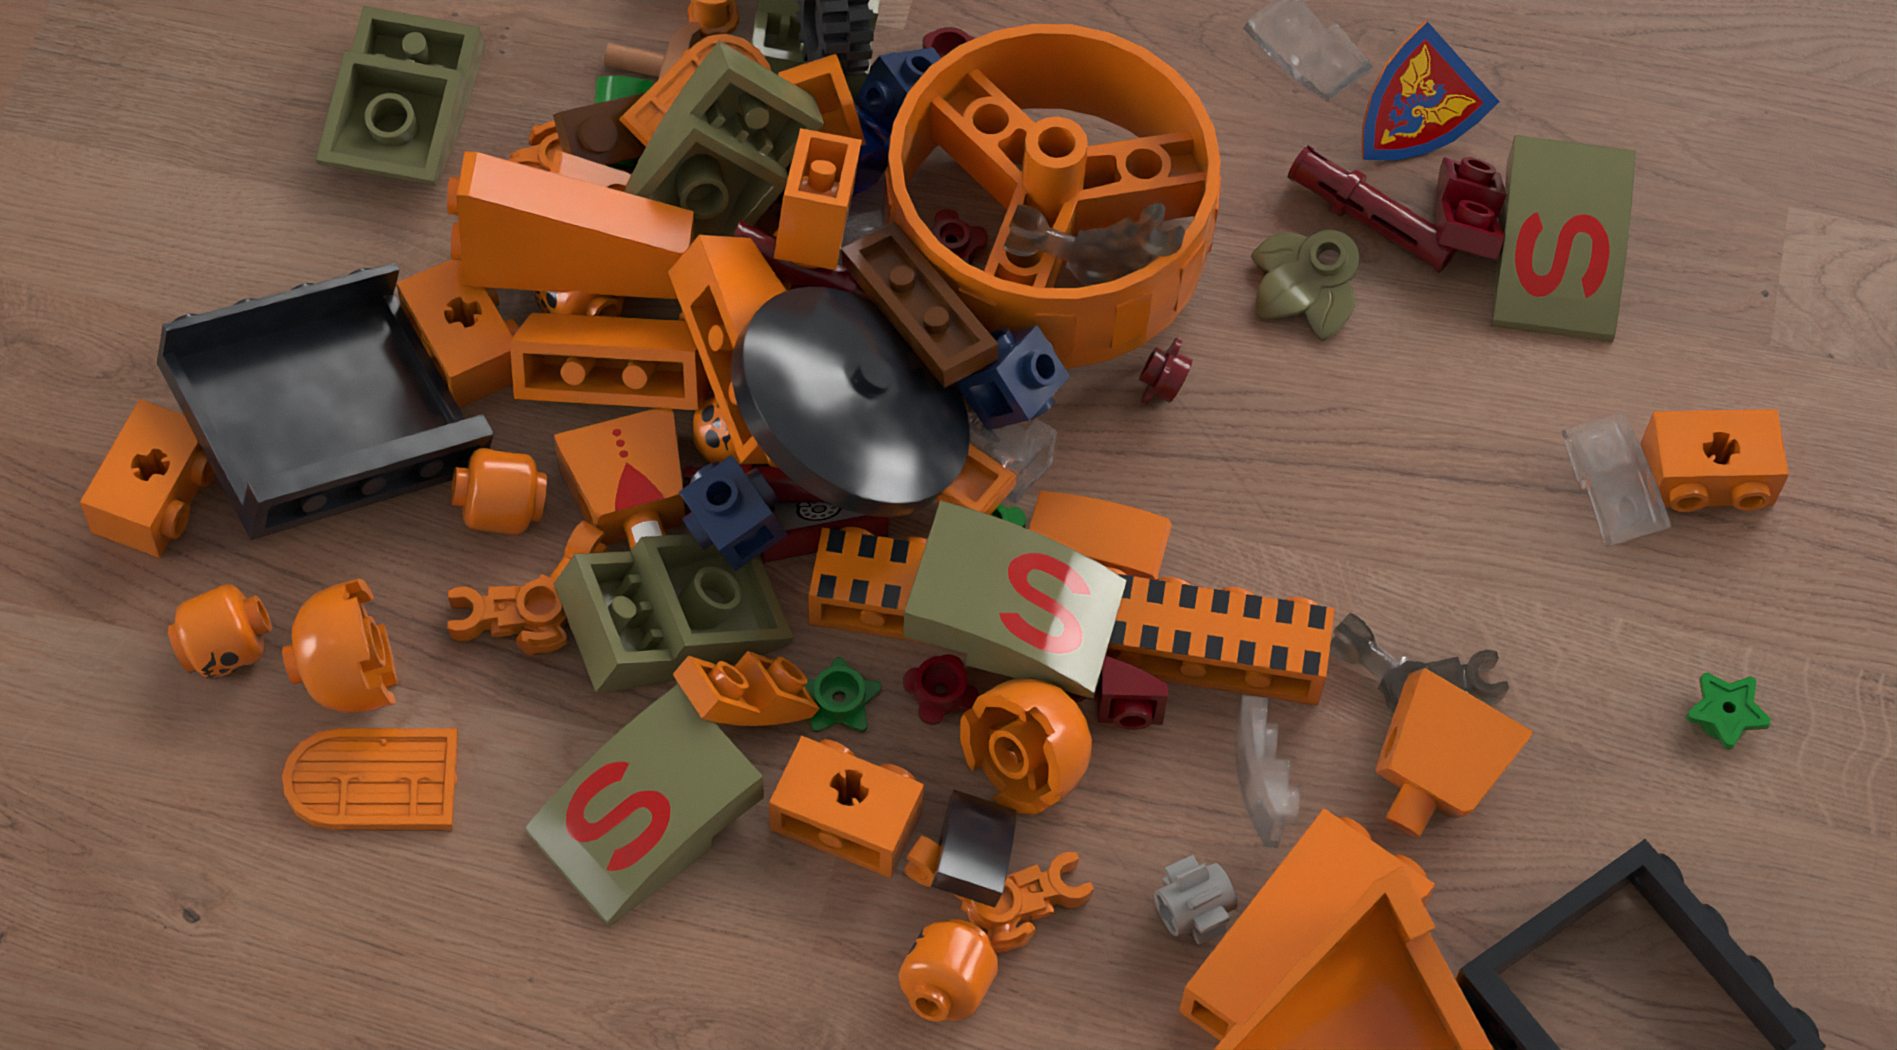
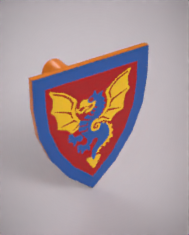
[1361,20,1500,161]

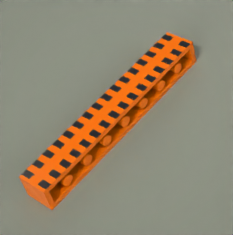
[809,527,1335,705]

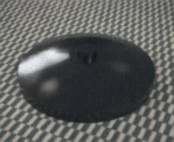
[731,287,970,517]

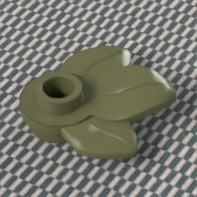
[1251,229,1360,341]

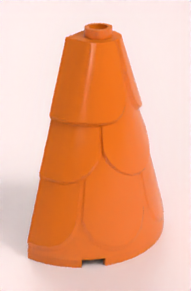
[1213,866,1494,1050]

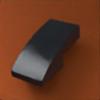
[931,789,1016,907]

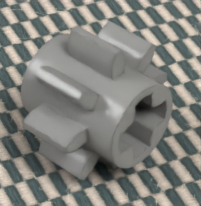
[1154,855,1237,945]

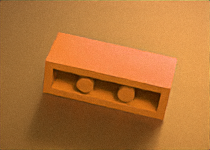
[510,312,712,410]

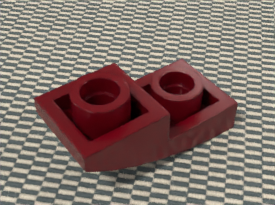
[1436,157,1507,260]
[1064,656,1168,730]

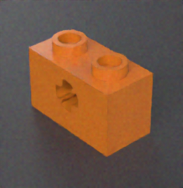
[774,128,862,270]
[396,259,519,408]
[80,399,215,558]
[1641,409,1789,512]
[769,735,924,878]

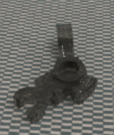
[1003,203,1185,286]
[1330,612,1509,713]

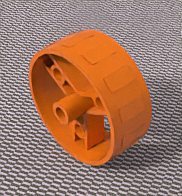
[884,24,1222,369]

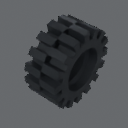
[797,0,874,76]

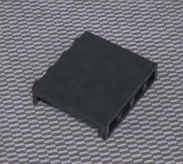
[157,263,494,540]

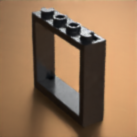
[1455,839,1826,1050]

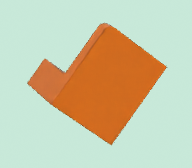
[778,54,866,146]

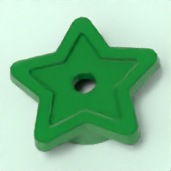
[805,657,882,733]
[1686,672,1771,750]

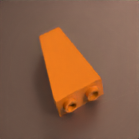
[447,151,694,299]
[668,235,786,468]
[1179,808,1435,1041]

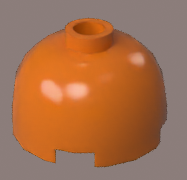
[282,578,397,713]
[960,678,1092,815]

